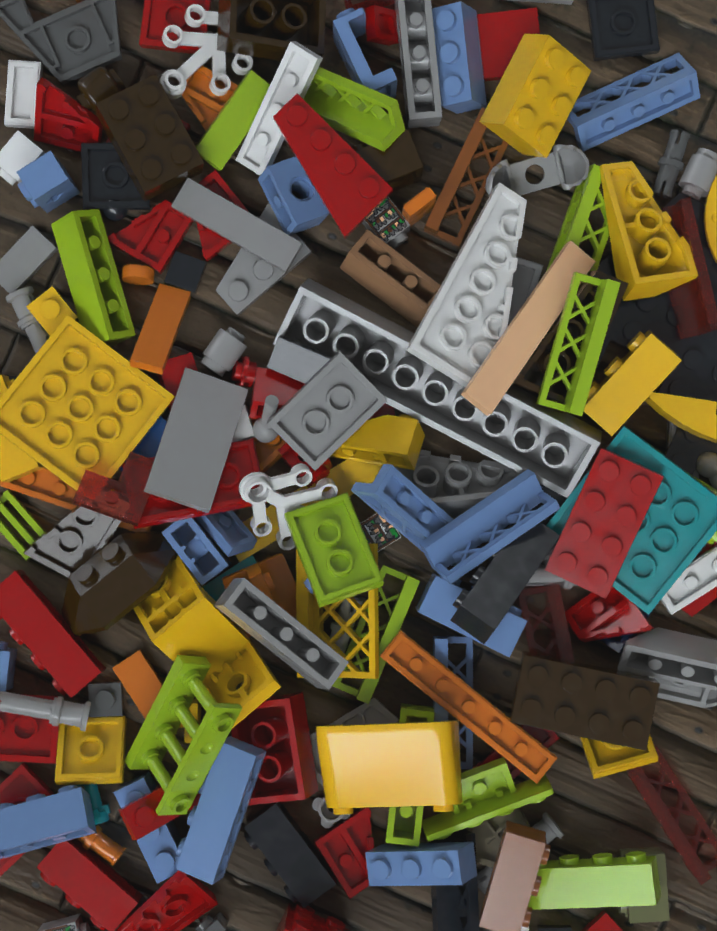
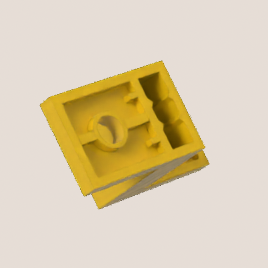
[134,555,281,728]

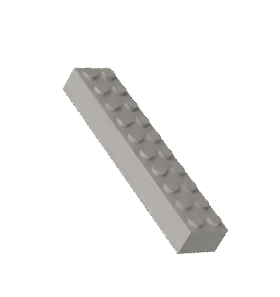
[273,278,602,498]

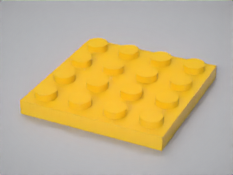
[0,315,175,503]

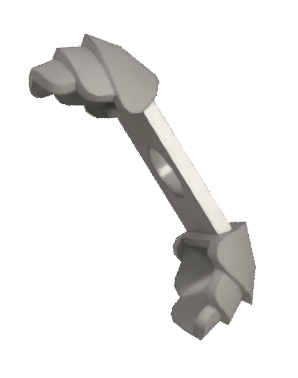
[485,144,589,196]

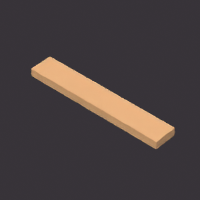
[461,241,596,416]

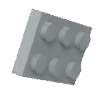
[267,351,388,471]

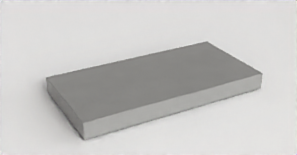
[144,367,248,513]

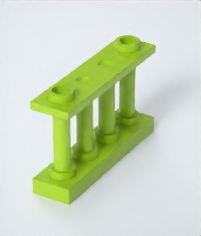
[124,655,242,815]

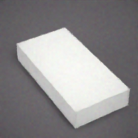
[4,60,43,129]

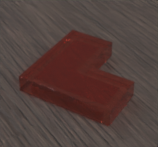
[73,451,154,527]

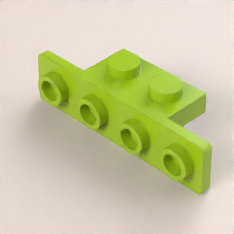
[422,757,554,842]

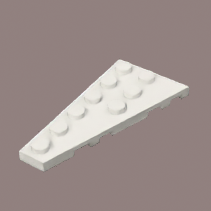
[406,182,527,387]

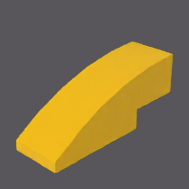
[645,392,717,443]

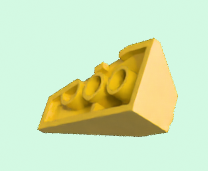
[600,161,698,301]

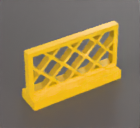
[296,544,379,679]

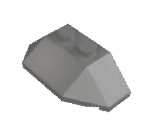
[618,627,717,708]

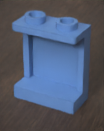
[333,7,397,103]

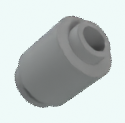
[678,148,717,200]
[201,326,247,377]

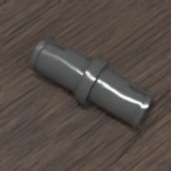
[652,129,691,199]

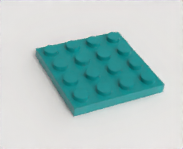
[546,425,717,615]

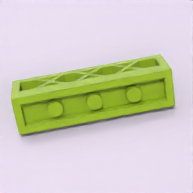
[304,67,405,151]
[546,164,609,271]
[536,272,621,416]
[332,565,420,704]

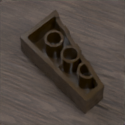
[512,270,628,404]

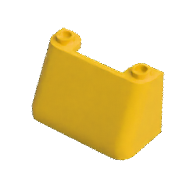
[316,720,462,815]

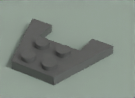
[0,0,122,85]

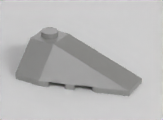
[395,450,520,518]

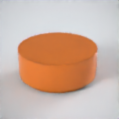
[121,264,155,285]

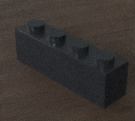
[451,522,560,644]

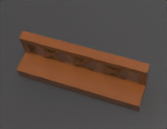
[424,107,508,248]

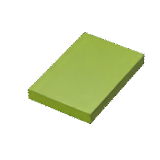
[284,492,384,608]

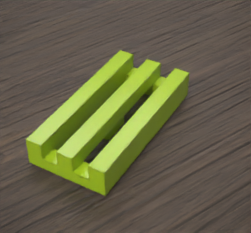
[0,490,46,561]

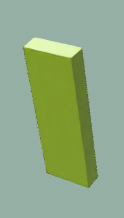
[195,70,270,171]

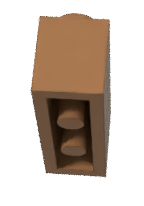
[340,229,441,328]

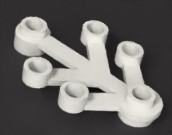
[160,4,253,99]
[239,463,338,550]

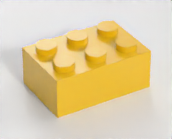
[479,34,592,158]
[584,330,682,436]

